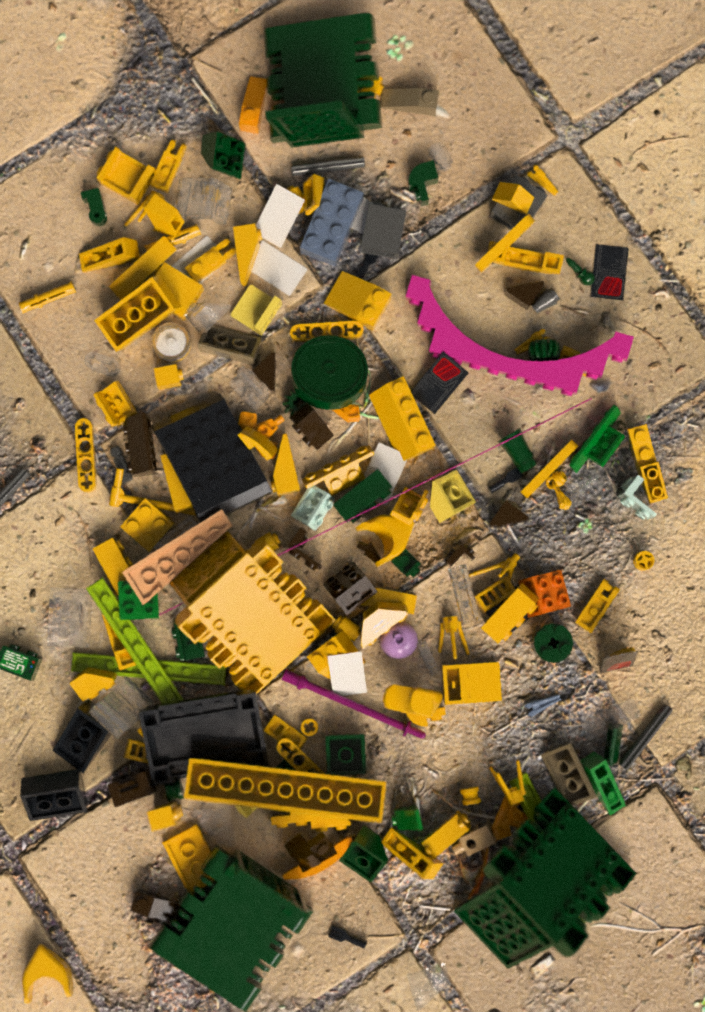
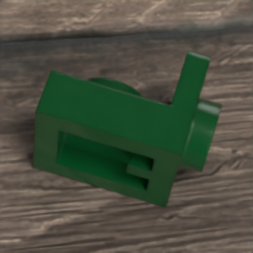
[391,548,421,578]

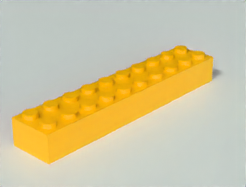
[184,758,386,823]

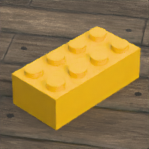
[94,275,182,352]

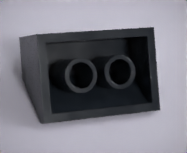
[20,769,87,821]

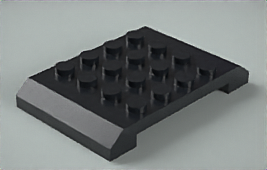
[151,394,271,523]
[138,689,269,786]

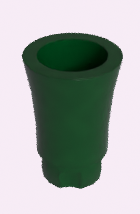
[497,428,537,473]

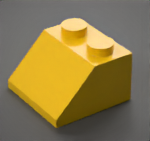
[307,631,366,679]

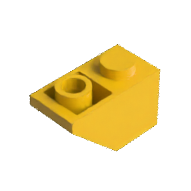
[143,193,184,236]
[69,667,118,702]

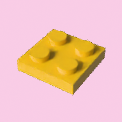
[120,498,175,552]

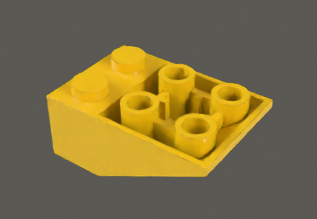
[441,662,502,705]

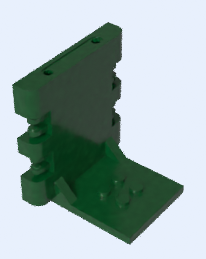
[264,13,382,148]
[454,787,637,969]
[149,845,314,1012]

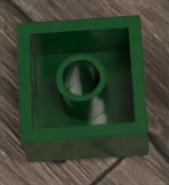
[325,733,366,775]

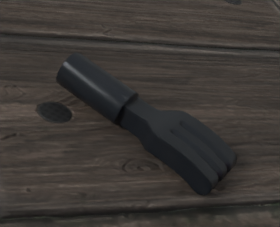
[355,254,379,279]
[488,467,524,494]
[328,925,367,949]

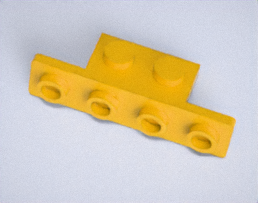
[301,445,374,496]

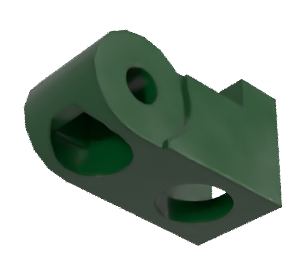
[80,188,107,227]

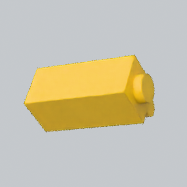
[421,810,471,859]

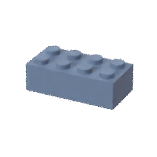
[300,179,364,267]

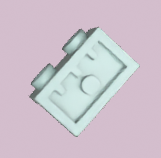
[291,485,335,531]

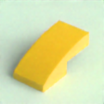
[238,426,279,461]
[263,715,308,752]

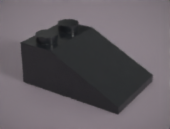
[52,700,119,773]

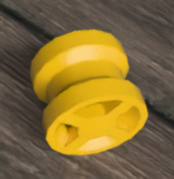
[633,551,655,571]
[460,786,481,806]

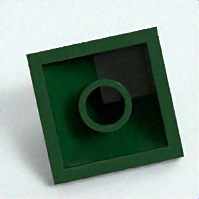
[339,825,389,883]

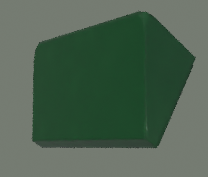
[604,723,623,766]

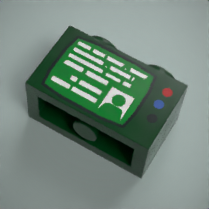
[0,643,42,681]

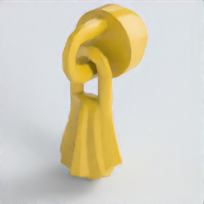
[546,471,572,510]

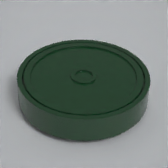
[291,335,368,410]

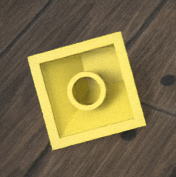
[430,470,476,523]

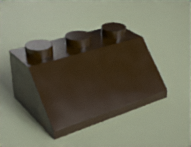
[123,412,158,477]

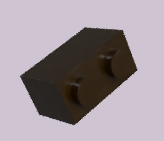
[290,403,334,450]

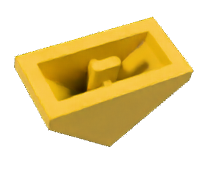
[492,182,534,215]

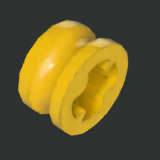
[301,718,318,736]

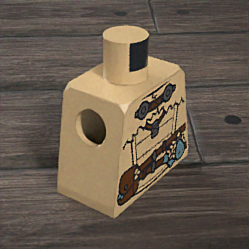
[451,819,497,856]

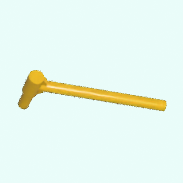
[109,468,196,516]

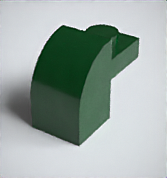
[408,160,439,207]

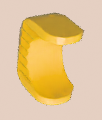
[355,515,415,567]
[383,684,443,716]
[22,944,74,1004]

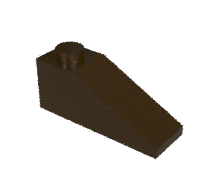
[130,889,192,925]

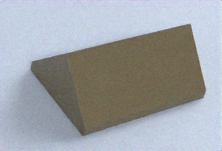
[198,323,262,366]
[541,742,597,806]

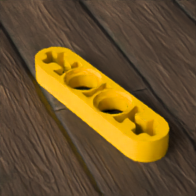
[475,214,536,272]
[290,321,364,343]
[75,418,97,493]
[521,440,578,498]
[276,737,327,775]

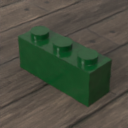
[333,469,393,524]

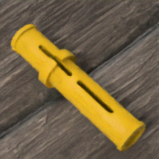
[145,223,201,251]
[18,281,76,314]

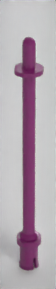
[281,669,426,739]

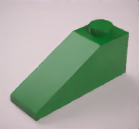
[580,751,626,816]
[391,804,423,830]

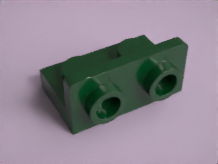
[172,623,205,661]

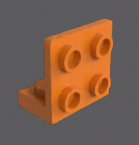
[518,570,571,618]

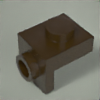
[445,544,476,568]

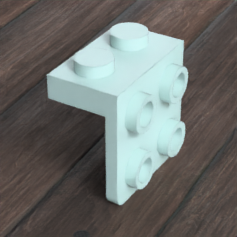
[617,475,657,520]

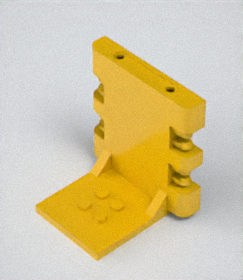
[169,531,336,694]

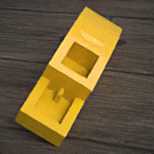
[627,424,668,504]
[271,812,351,832]

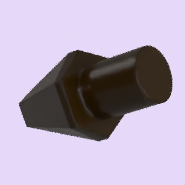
[357,541,381,563]

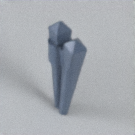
[524,694,561,717]

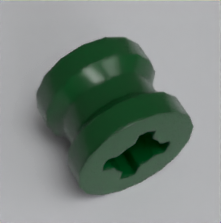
[165,780,184,802]

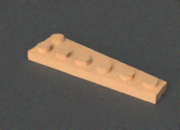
[122,509,232,605]

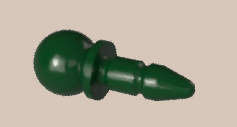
[566,258,595,286]

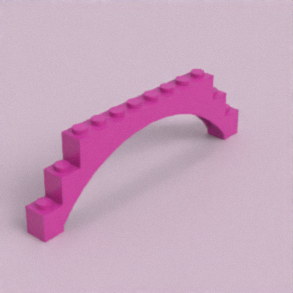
[406,275,634,397]

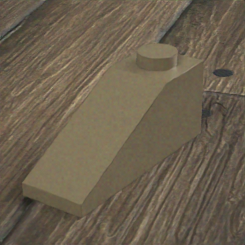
[381,88,439,116]

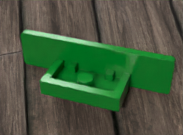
[569,405,625,473]

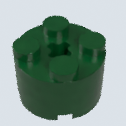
[532,624,573,663]

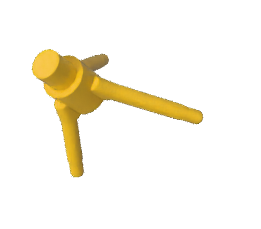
[469,553,520,601]

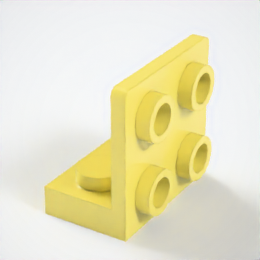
[230,285,282,336]

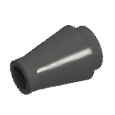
[531,287,560,314]

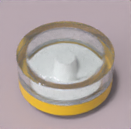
[152,322,191,363]

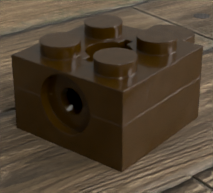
[107,767,157,807]

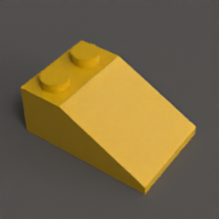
[324,271,392,331]

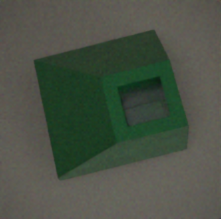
[201,131,246,179]

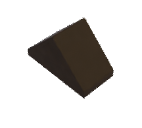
[504,281,544,310]
[252,353,276,394]
[489,501,529,528]

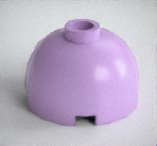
[379,621,418,659]

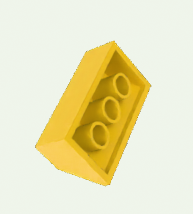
[369,376,436,461]

